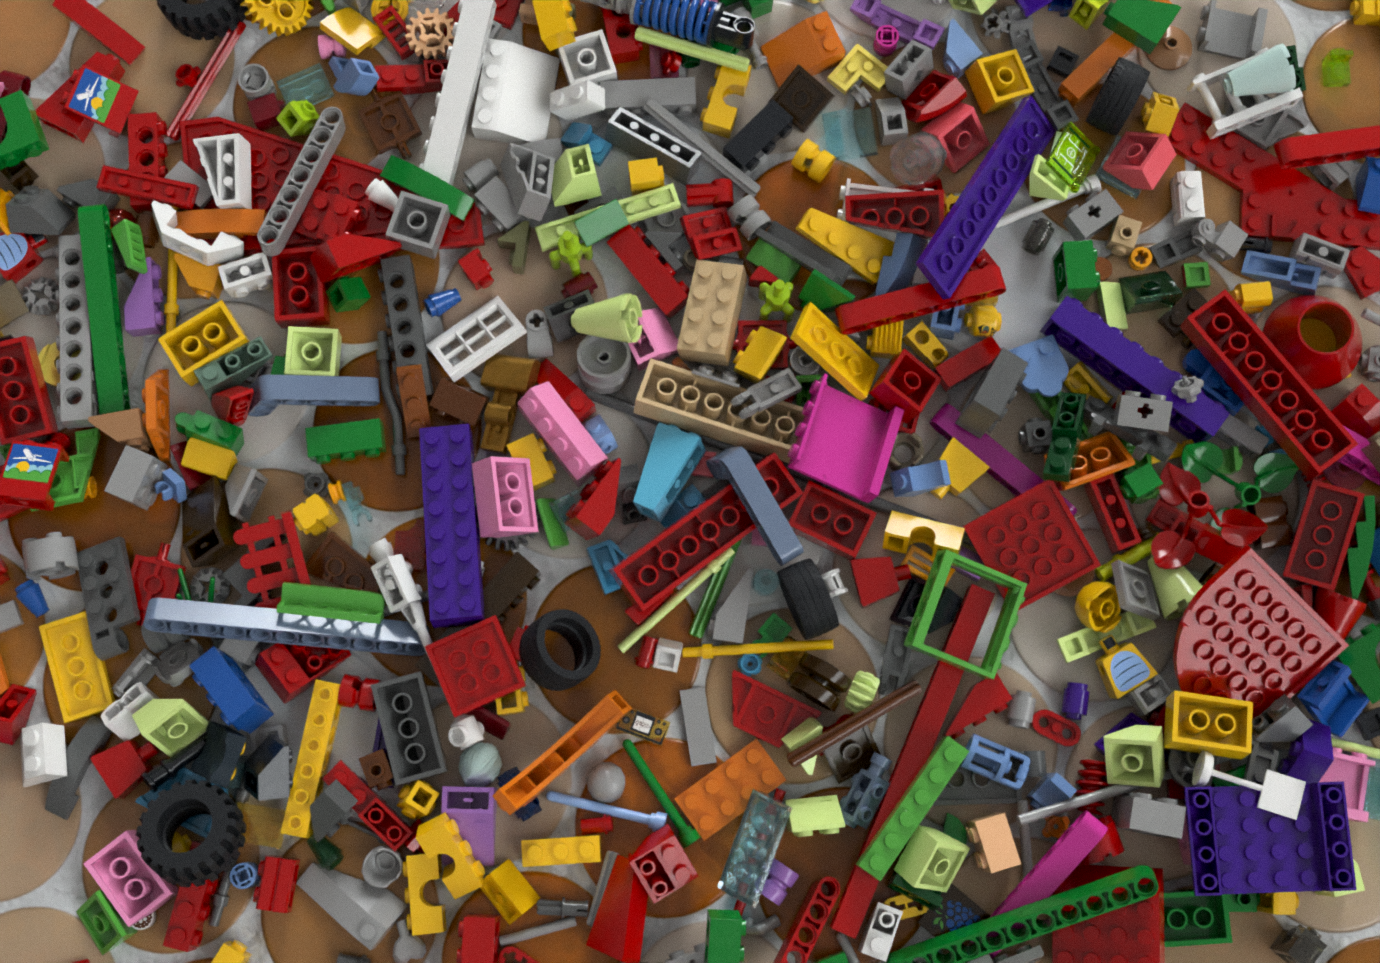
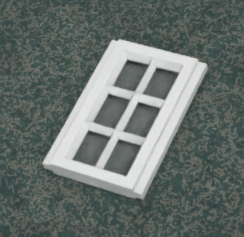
[426,296,527,382]

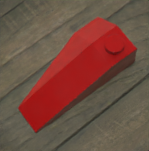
[1330,383,1380,439]

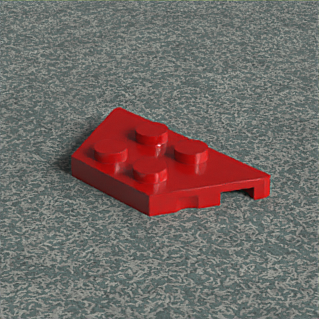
[732,670,822,748]

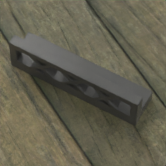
[755,221,853,286]

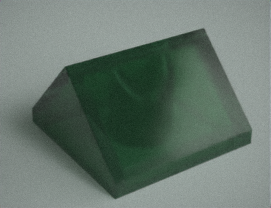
[1119,270,1183,315]

